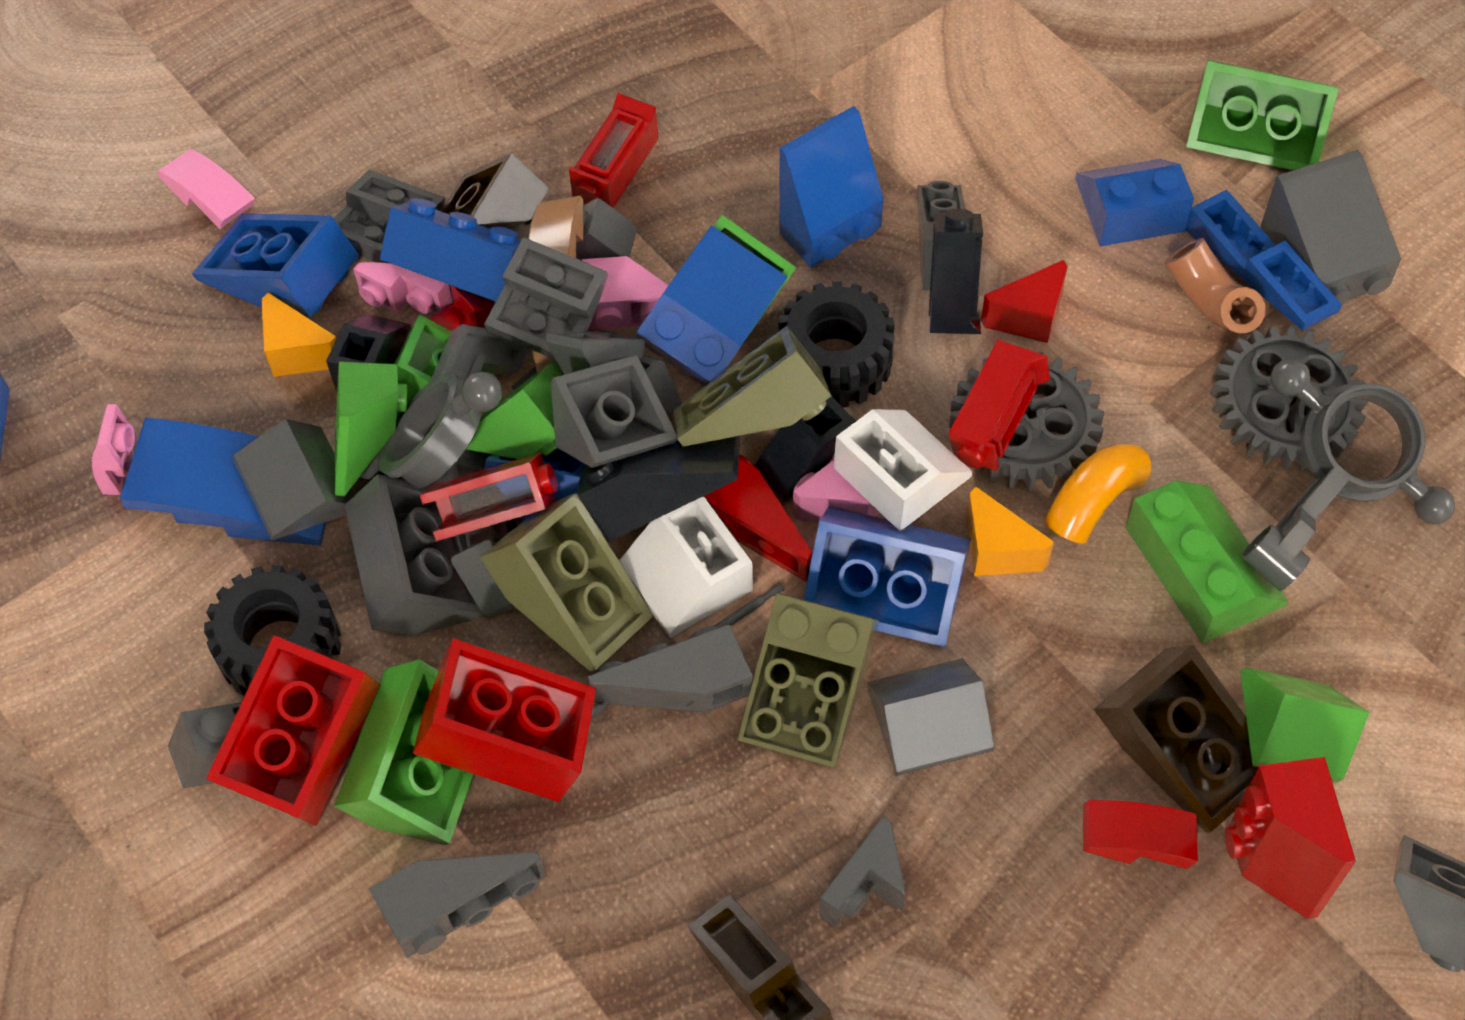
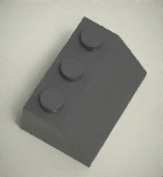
[344,474,483,636]

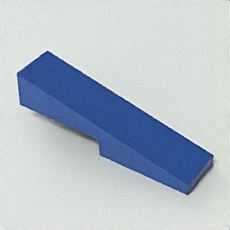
[1185,190,1342,331]

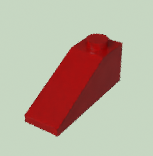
[703,454,812,582]

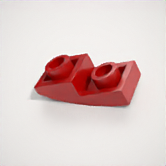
[1083,800,1198,869]

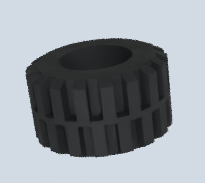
[778,282,895,408]
[204,565,341,697]

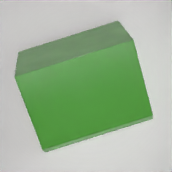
[1240,667,1370,782]

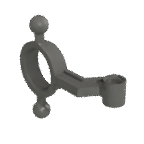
[360,324,529,488]
[1241,358,1455,591]

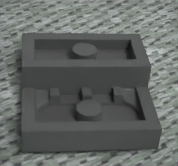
[334,170,445,264]
[484,237,608,360]

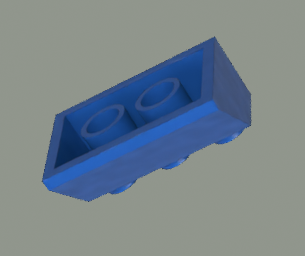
[380,198,521,301]
[804,506,971,647]

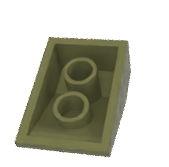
[673,326,831,447]
[479,493,653,672]

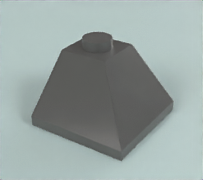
[1393,835,1465,972]

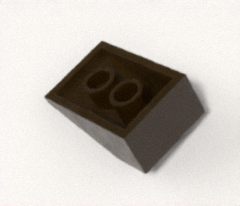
[1093,645,1259,833]

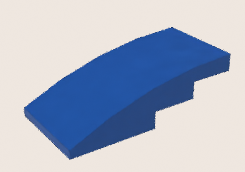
[120,417,327,546]

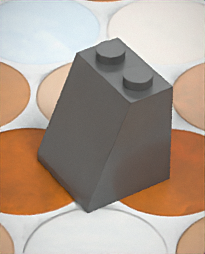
[1260,150,1401,305]

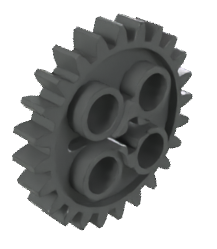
[1210,325,1368,470]
[949,352,1104,491]

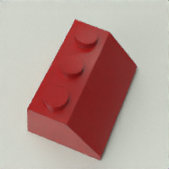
[206,635,381,826]
[413,638,596,802]
[1225,757,1356,919]

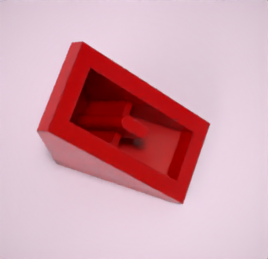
[981,260,1068,343]

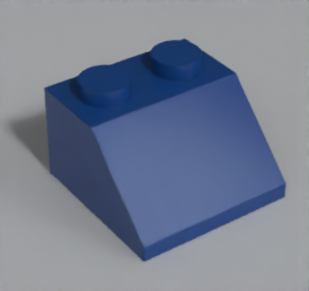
[1075,159,1194,246]

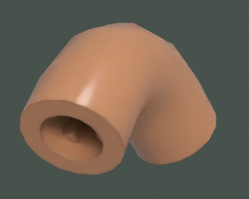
[1165,238,1265,334]

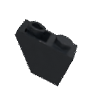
[326,314,412,392]
[754,396,856,504]

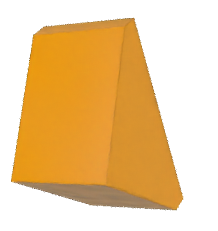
[262,293,337,377]
[966,487,1054,576]

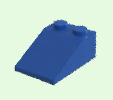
[779,106,883,268]
[192,213,359,318]
[635,225,787,387]

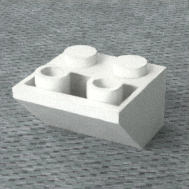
[834,409,972,531]
[619,497,753,638]

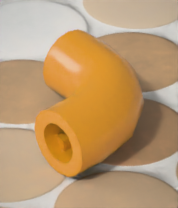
[1044,444,1152,544]

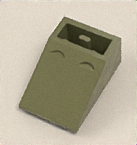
[737,593,879,768]

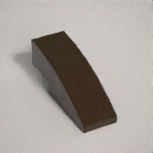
[688,895,833,1020]

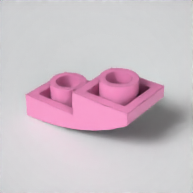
[157,149,255,229]
[353,262,453,315]
[92,404,135,495]

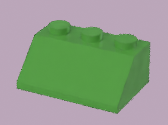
[1186,59,1339,170]
[1126,480,1288,644]
[334,659,474,845]

